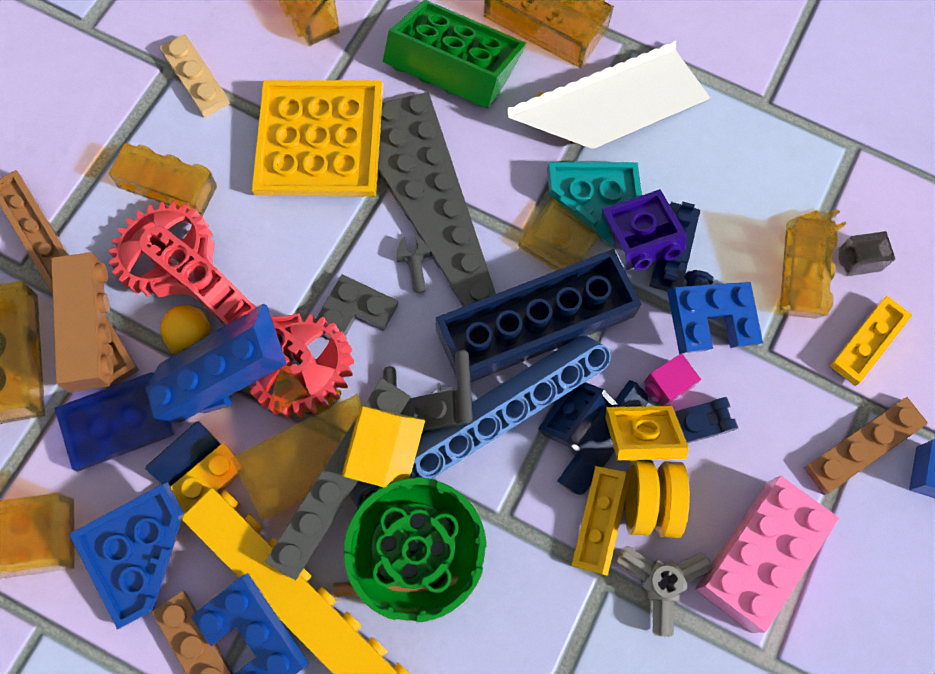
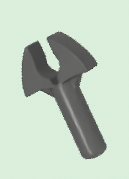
[396,235,430,294]

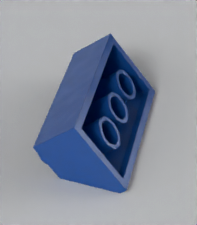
[145,304,287,423]

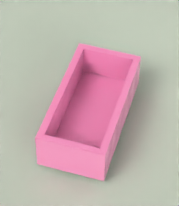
[695,476,839,633]

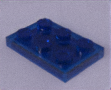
[54,372,175,472]

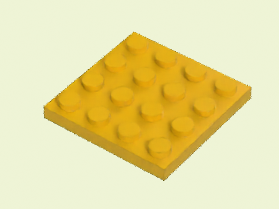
[252,80,383,197]

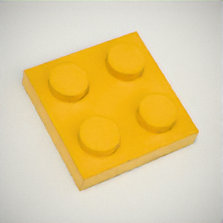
[605,406,689,461]

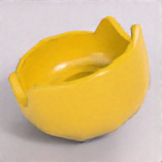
[160,304,211,354]

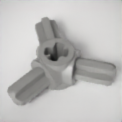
[617,546,712,637]

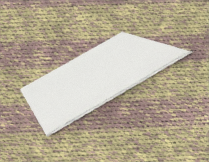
[508,40,711,149]

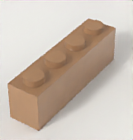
[51,252,114,393]

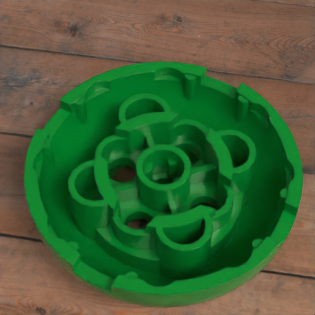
[344,477,487,623]

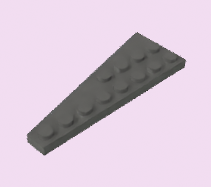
[378,92,496,307]

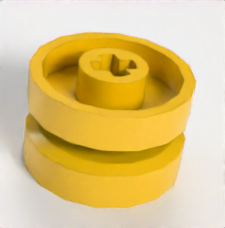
[624,460,689,538]

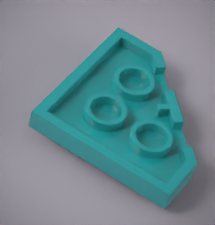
[547,162,642,249]

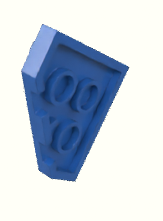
[69,482,184,630]

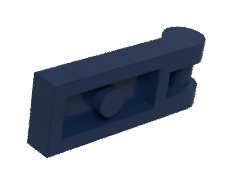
[675,397,738,444]

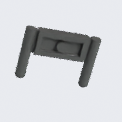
[383,350,473,432]

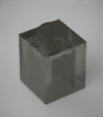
[838,231,896,276]

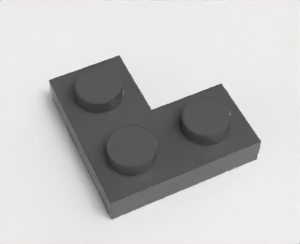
[316,274,398,339]

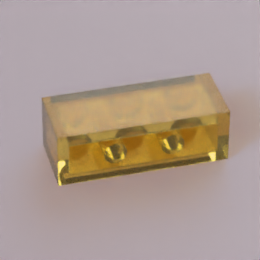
[108,143,217,216]
[779,217,838,319]

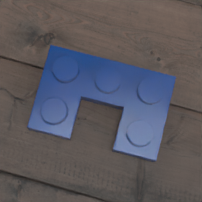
[667,282,763,354]
[191,573,309,674]

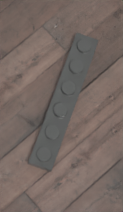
[265,378,411,581]

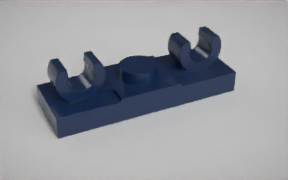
[649,201,700,291]

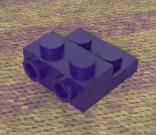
[602,189,687,271]

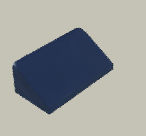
[145,421,221,487]

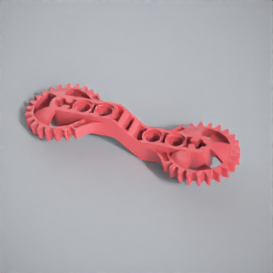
[109,201,354,419]

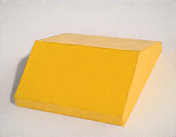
[341,405,425,488]

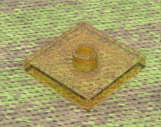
[518,197,600,271]

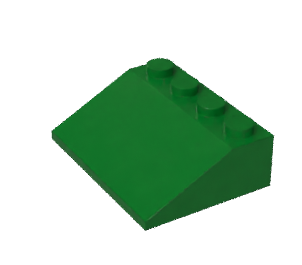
[383,0,526,108]

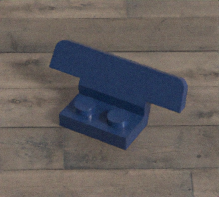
[538,380,648,495]

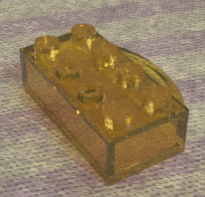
[483,0,614,69]

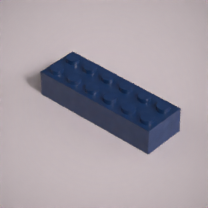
[436,249,642,383]

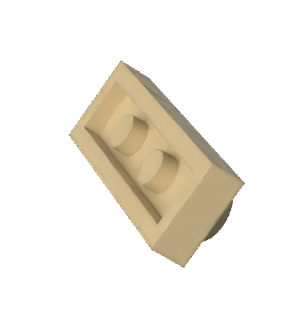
[159,34,230,118]

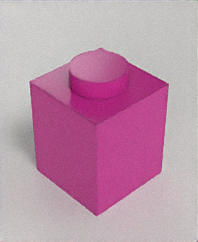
[644,354,701,406]

